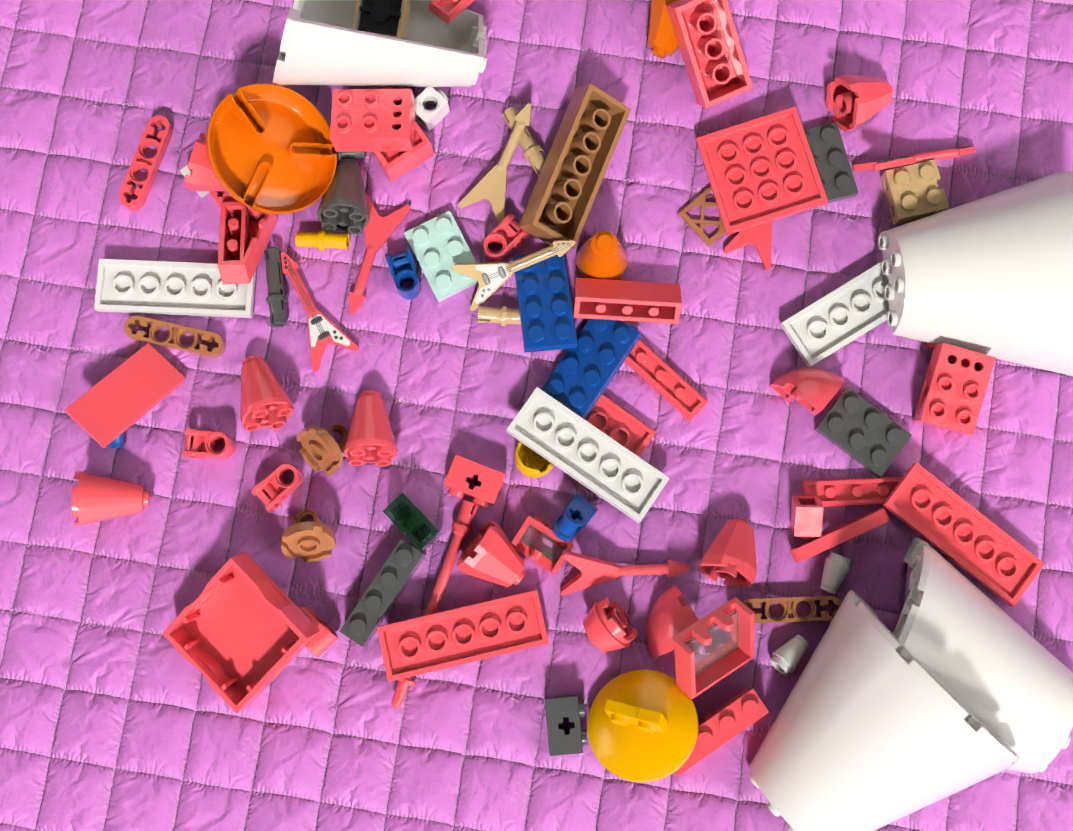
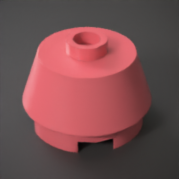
[583,597,637,653]

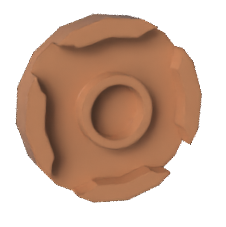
[297,424,348,476]
[281,509,336,563]

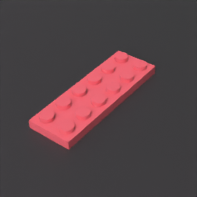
[882,462,1045,606]
[376,590,549,682]

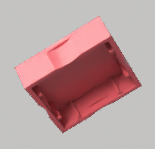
[162,552,320,713]

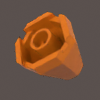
[648,0,679,59]

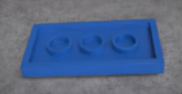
[512,253,577,353]
[541,319,642,420]

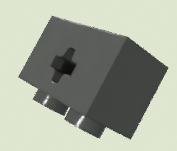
[544,695,588,756]

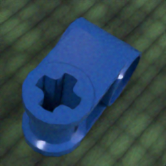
[385,246,421,300]
[552,493,598,541]

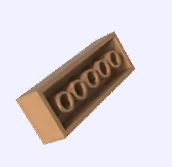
[518,83,631,249]

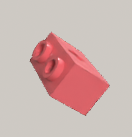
[444,455,506,508]

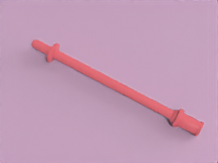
[391,500,479,708]

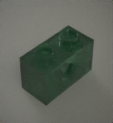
[383,492,442,552]

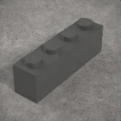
[339,539,426,647]

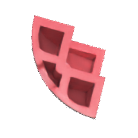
[770,368,845,416]
[646,585,698,658]

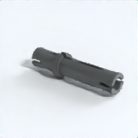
[264,248,287,327]

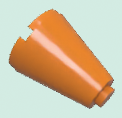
[576,231,627,280]

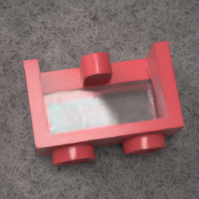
[511,516,575,576]

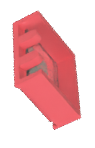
[671,597,755,699]

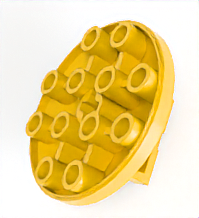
[587,670,699,783]

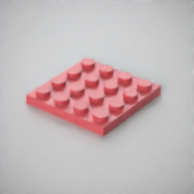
[696,106,828,235]

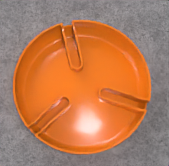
[206,84,337,215]

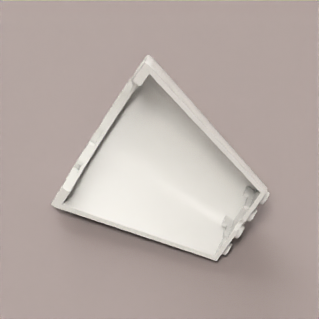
[273,0,487,87]
[878,171,1073,376]
[893,538,1073,774]
[748,589,1021,831]

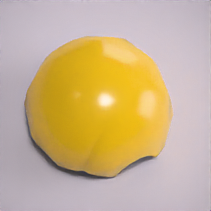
[514,442,554,478]

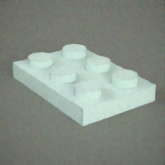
[404,211,478,302]

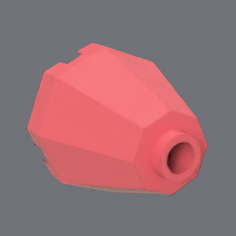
[826,74,893,132]
[184,133,225,191]
[697,518,757,588]
[456,520,525,587]

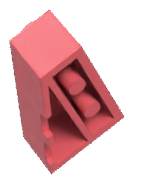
[218,202,278,285]

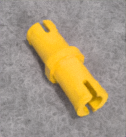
[295,230,350,251]

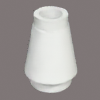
[820,552,851,594]
[770,634,809,676]

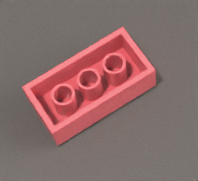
[666,0,753,108]

